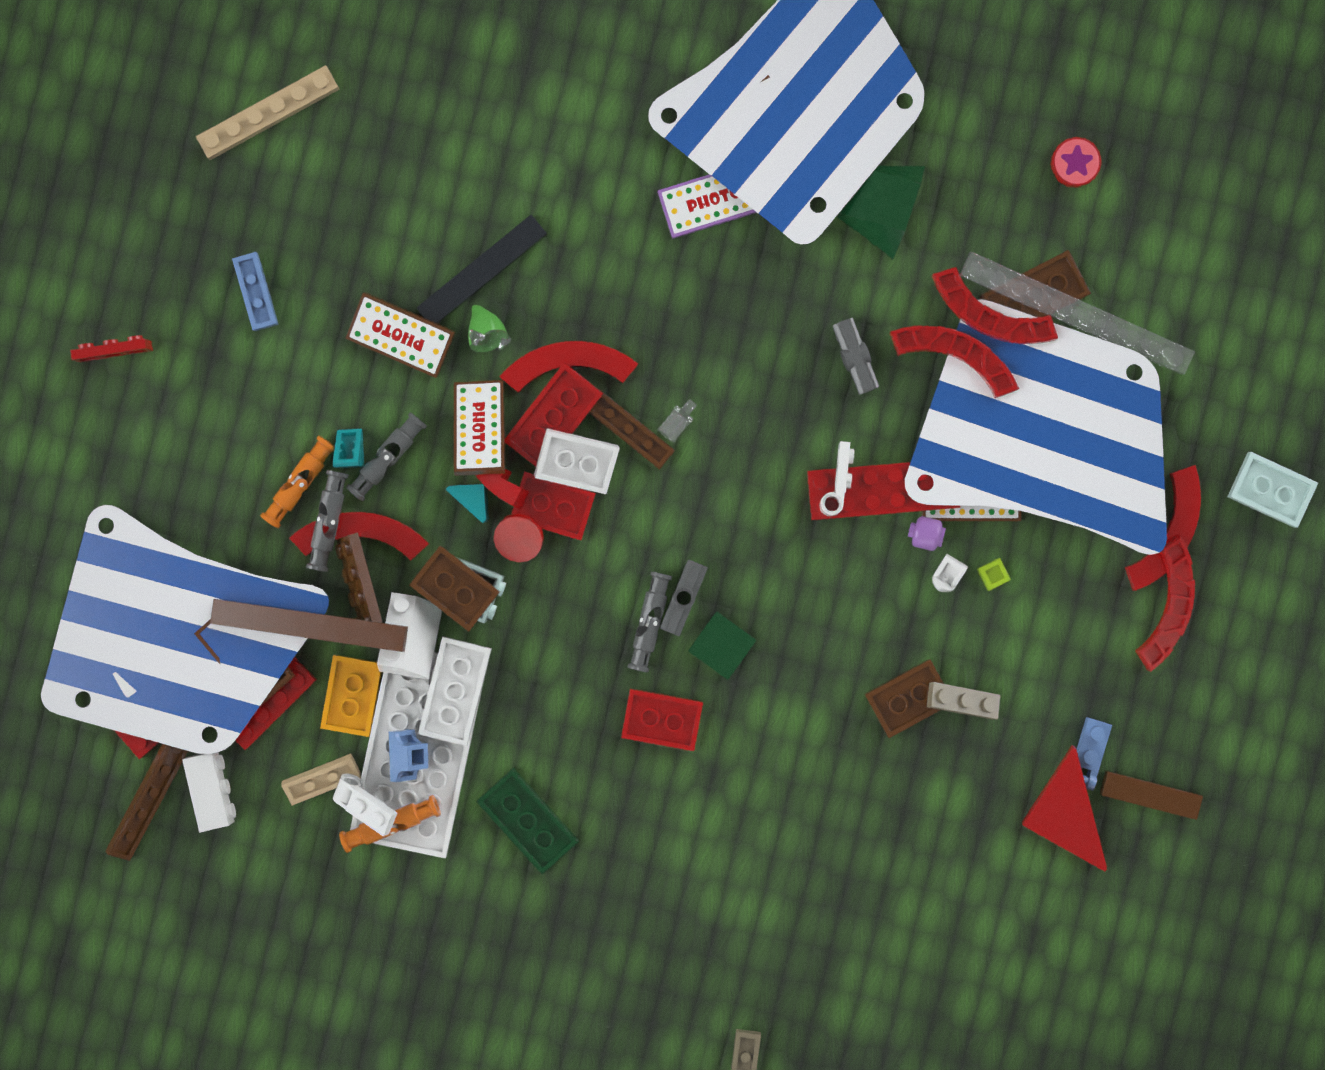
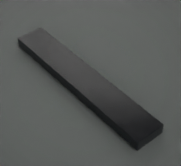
[417,214,547,324]

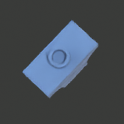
[389,729,428,782]

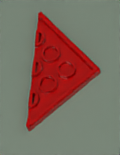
[1022,745,1107,871]

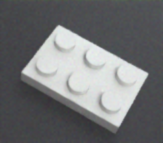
[534,428,620,494]

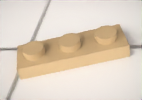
[281,754,361,805]

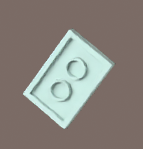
[1227,452,1318,528]

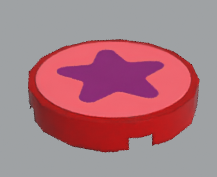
[1050,137,1102,188]

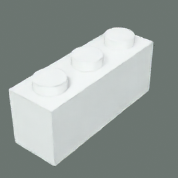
[182,752,236,833]

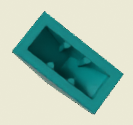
[333,429,364,468]
[446,484,489,523]

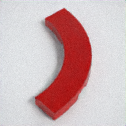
[932,267,1058,344]
[889,325,1019,399]
[499,341,639,393]
[1125,465,1201,591]
[289,512,430,560]
[1135,535,1195,672]

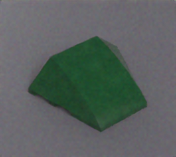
[836,166,925,260]

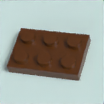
[409,545,501,631]
[864,659,944,738]

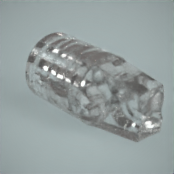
[657,399,697,443]

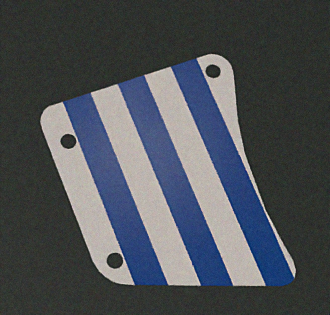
[648,0,924,244]
[905,299,1167,555]
[41,505,329,754]

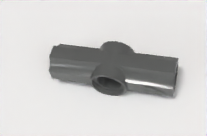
[832,318,879,395]
[660,559,708,636]

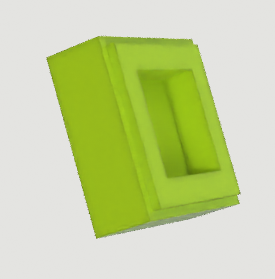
[977,558,1011,591]

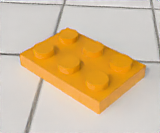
[320,655,382,737]

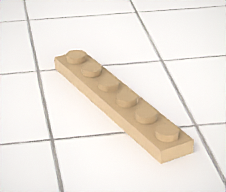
[196,65,340,160]

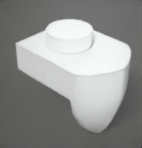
[932,554,968,592]

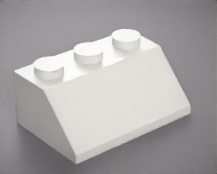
[377,592,442,679]

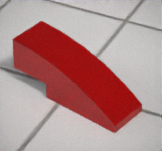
[475,469,529,509]

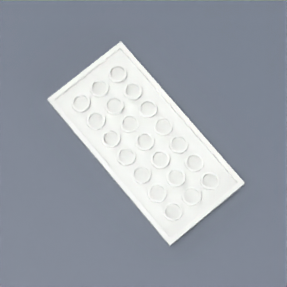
[350,652,483,858]

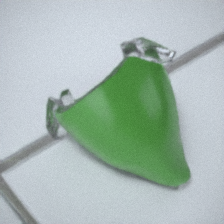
[468,305,512,352]

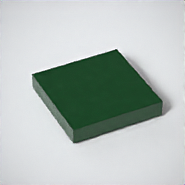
[688,611,757,680]

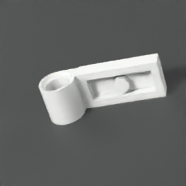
[819,441,854,516]
[333,774,397,836]

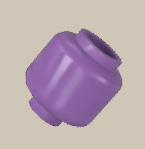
[908,516,946,551]

